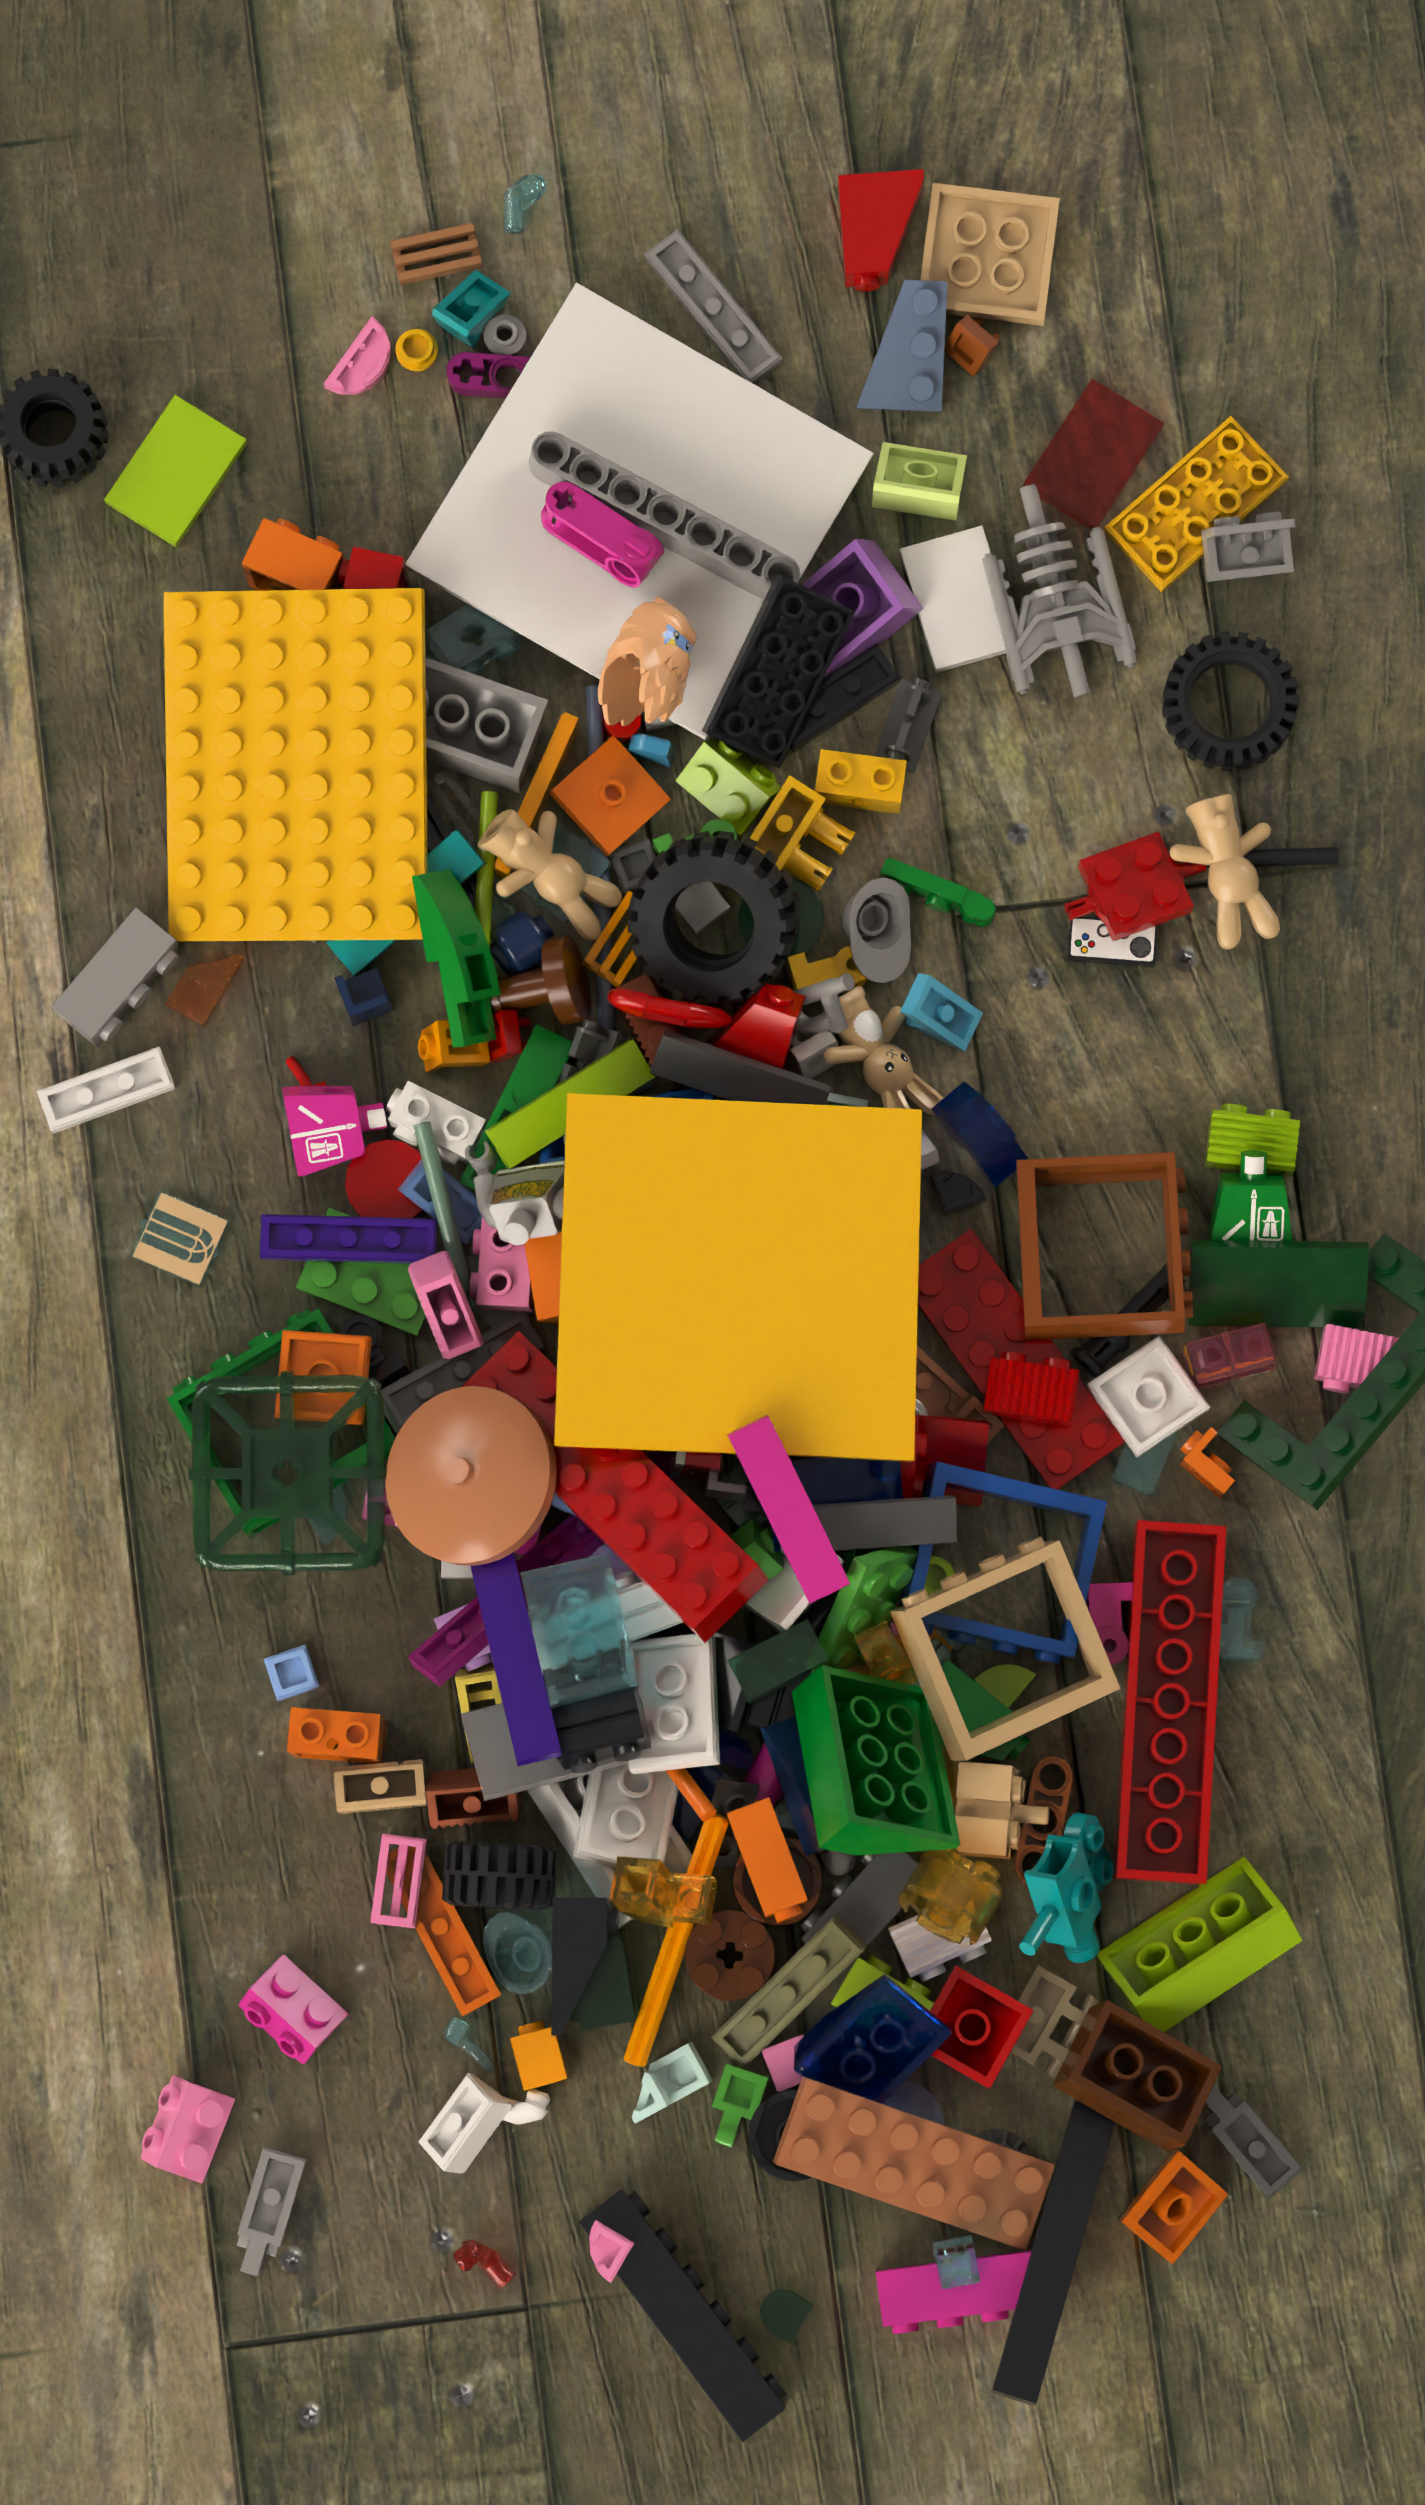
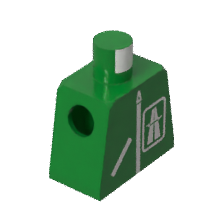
[1207,1150,1293,1241]

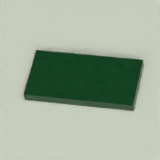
[1188,1240,1369,1328]

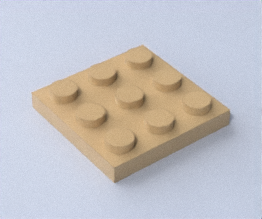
[920,183,1060,326]

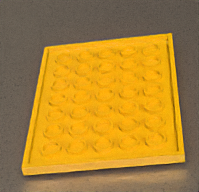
[164,588,428,941]

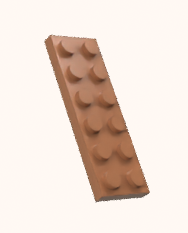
[773,2076,1055,2251]

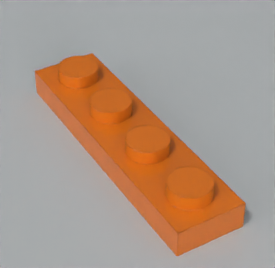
[378,1837,502,2017]

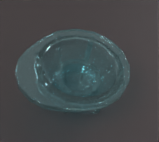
[483,1912,552,1994]

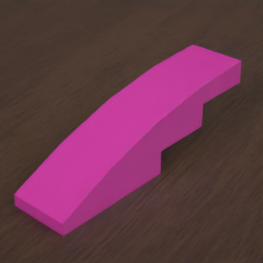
[727,1415,850,1604]

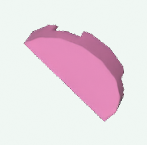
[324,316,391,395]

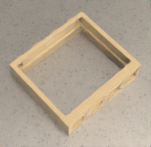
[890,1536,1121,1761]

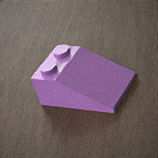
[802,539,924,678]

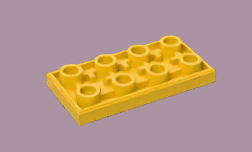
[1104,416,1289,593]

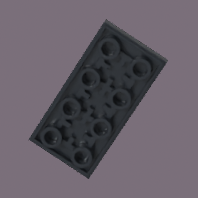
[702,574,855,769]

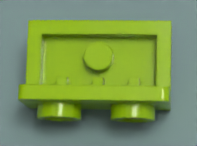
[675,737,781,836]

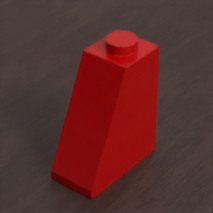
[838,169,924,292]
[705,982,806,1070]

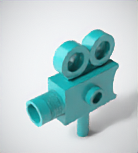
[1019,1813,1115,1963]

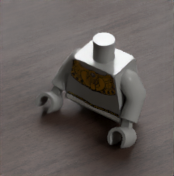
[465,1132,566,1245]

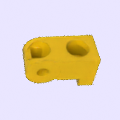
[786,946,868,995]

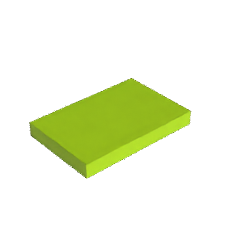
[104,395,248,548]

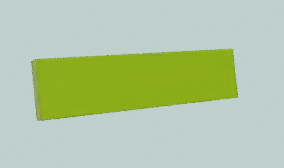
[485,1039,655,1169]

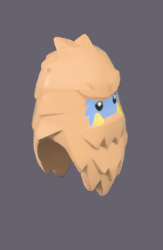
[598,597,697,726]

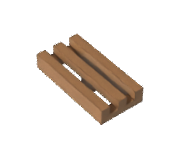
[390,223,483,286]

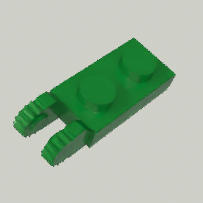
[879,857,996,928]

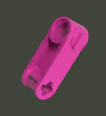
[541,482,664,588]

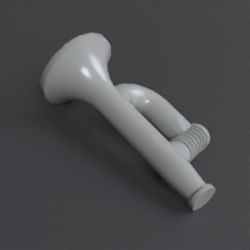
[745,973,855,1035]

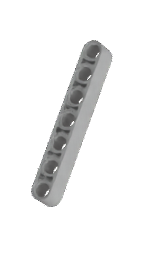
[529,431,800,600]

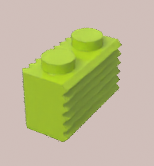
[1204,1104,1300,1178]

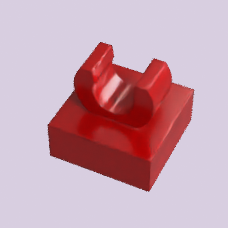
[488,1010,531,1063]

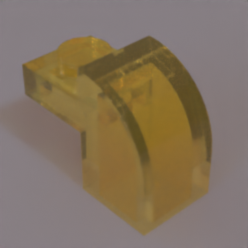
[609,1856,718,1927]

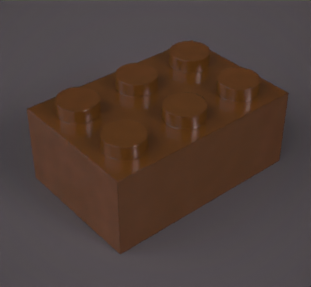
[1052,2000,1222,2152]

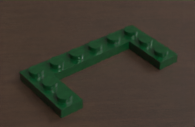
[1217,1233,1425,1511]

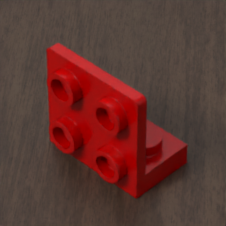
[894,1415,989,1506]

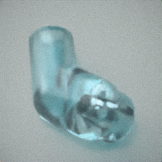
[504,174,547,234]

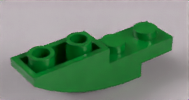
[412,869,501,1048]
[459,1024,573,1191]

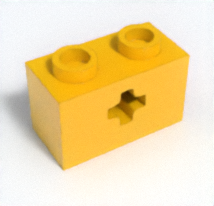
[815,749,907,814]

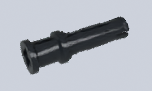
[1070,1263,1186,1378]

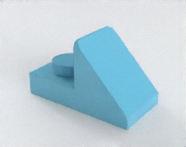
[900,973,983,1052]

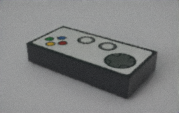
[1067,916,1158,968]

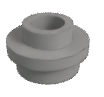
[484,315,527,356]

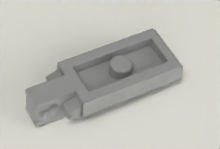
[237,2147,307,2277]

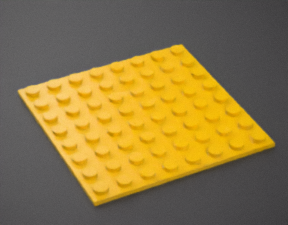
[554,1093,922,1461]

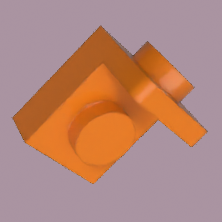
[1179,1427,1235,1499]

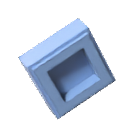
[264,1645,320,1702]

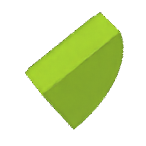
[974,1664,1036,1708]

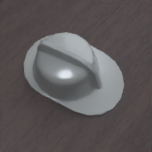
[842,877,911,983]

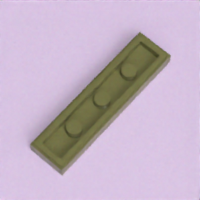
[711,1914,867,2069]

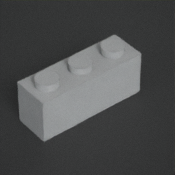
[51,907,180,1047]

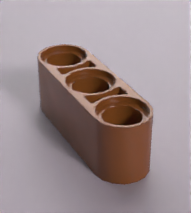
[1013,1757,1073,1884]

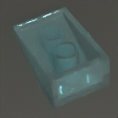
[521,1553,638,1708]

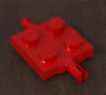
[1064,831,1206,941]

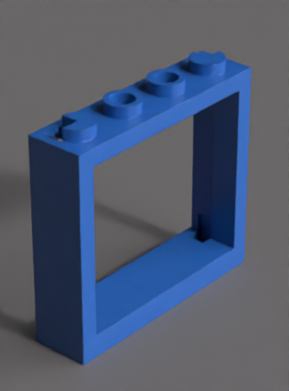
[898,1462,1107,1665]

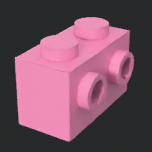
[470,1217,534,1313]

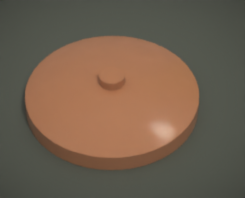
[385,1386,557,1566]

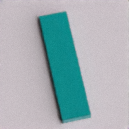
[326,830,487,976]

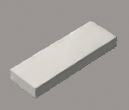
[37,1046,176,1134]

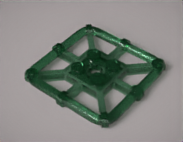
[188,1371,387,1576]

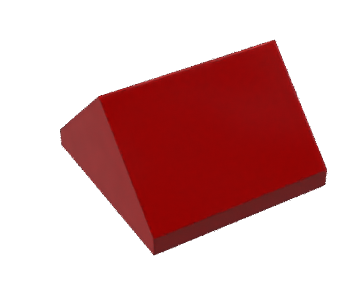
[912,1965,1034,2089]

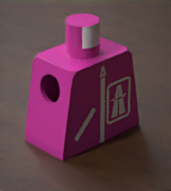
[282,1086,387,1177]

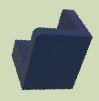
[334,968,394,1026]

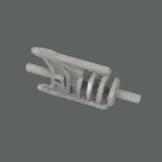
[982,484,1138,698]

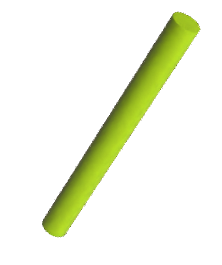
[475,791,498,948]

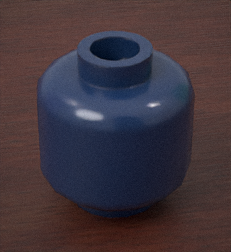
[490,911,554,974]

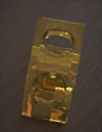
[855,1620,918,1685]

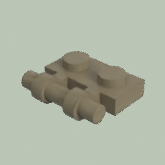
[1011,1965,1102,2079]

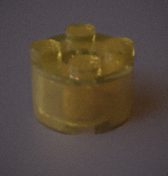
[898,1849,1003,1945]

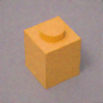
[510,2020,569,2091]

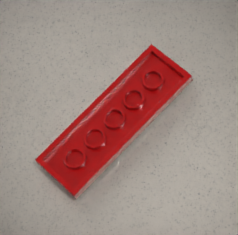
[918,1229,1125,1490]

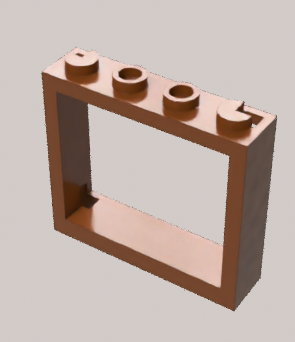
[1016,1152,1193,1341]

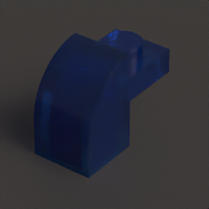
[931,1081,1028,1187]

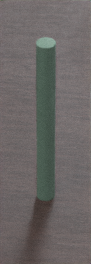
[413,1121,470,1293]

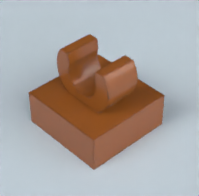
[944,315,1000,377]

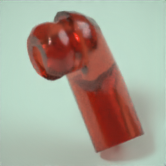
[453,2239,517,2290]

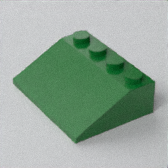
[791,1665,961,1855]

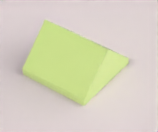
[872,442,967,521]

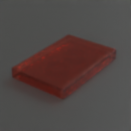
[1023,379,1164,530]

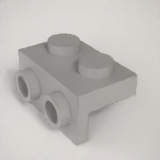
[1201,512,1296,582]

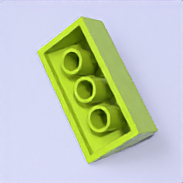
[1097,1857,1303,2032]

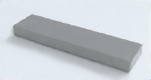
[644,229,783,384]

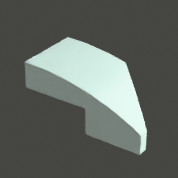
[632,2042,713,2124]

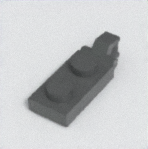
[1204,2085,1303,2199]

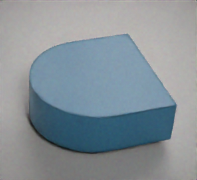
[628,734,675,768]

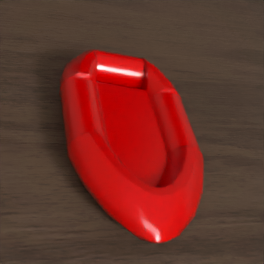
[607,988,733,1028]

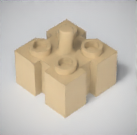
[952,1761,1049,1860]

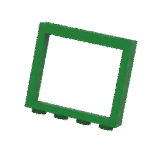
[166,1308,395,1538]

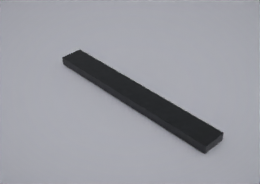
[991,2099,1115,2406]

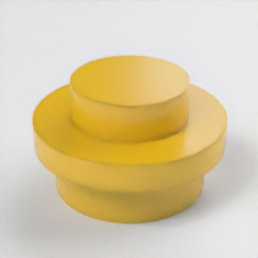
[395,329,438,372]

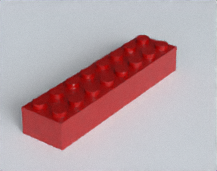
[461,1331,769,1643]
[1113,1520,1227,1885]

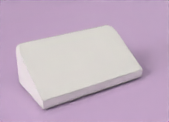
[419,2073,512,2174]

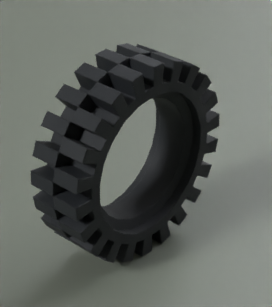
[1162,631,1299,771]

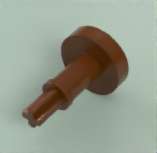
[490,935,591,1025]

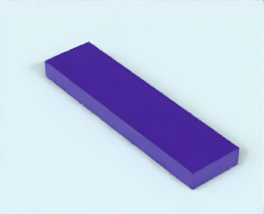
[260,1214,438,1264]

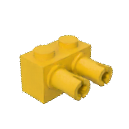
[750,775,856,892]

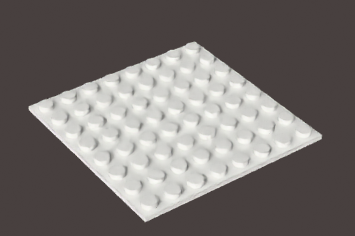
[404,282,874,740]

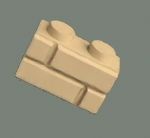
[333,1759,427,1814]

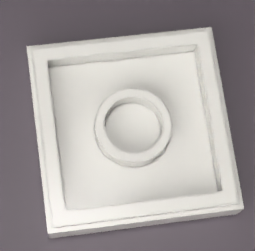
[1087,1335,1210,1458]

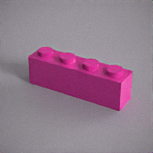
[875,2250,1031,2334]

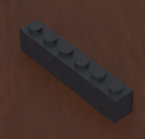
[578,2188,787,2442]

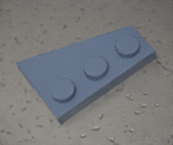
[856,280,947,412]

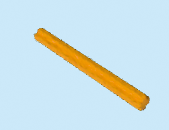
[624,1813,729,2067]

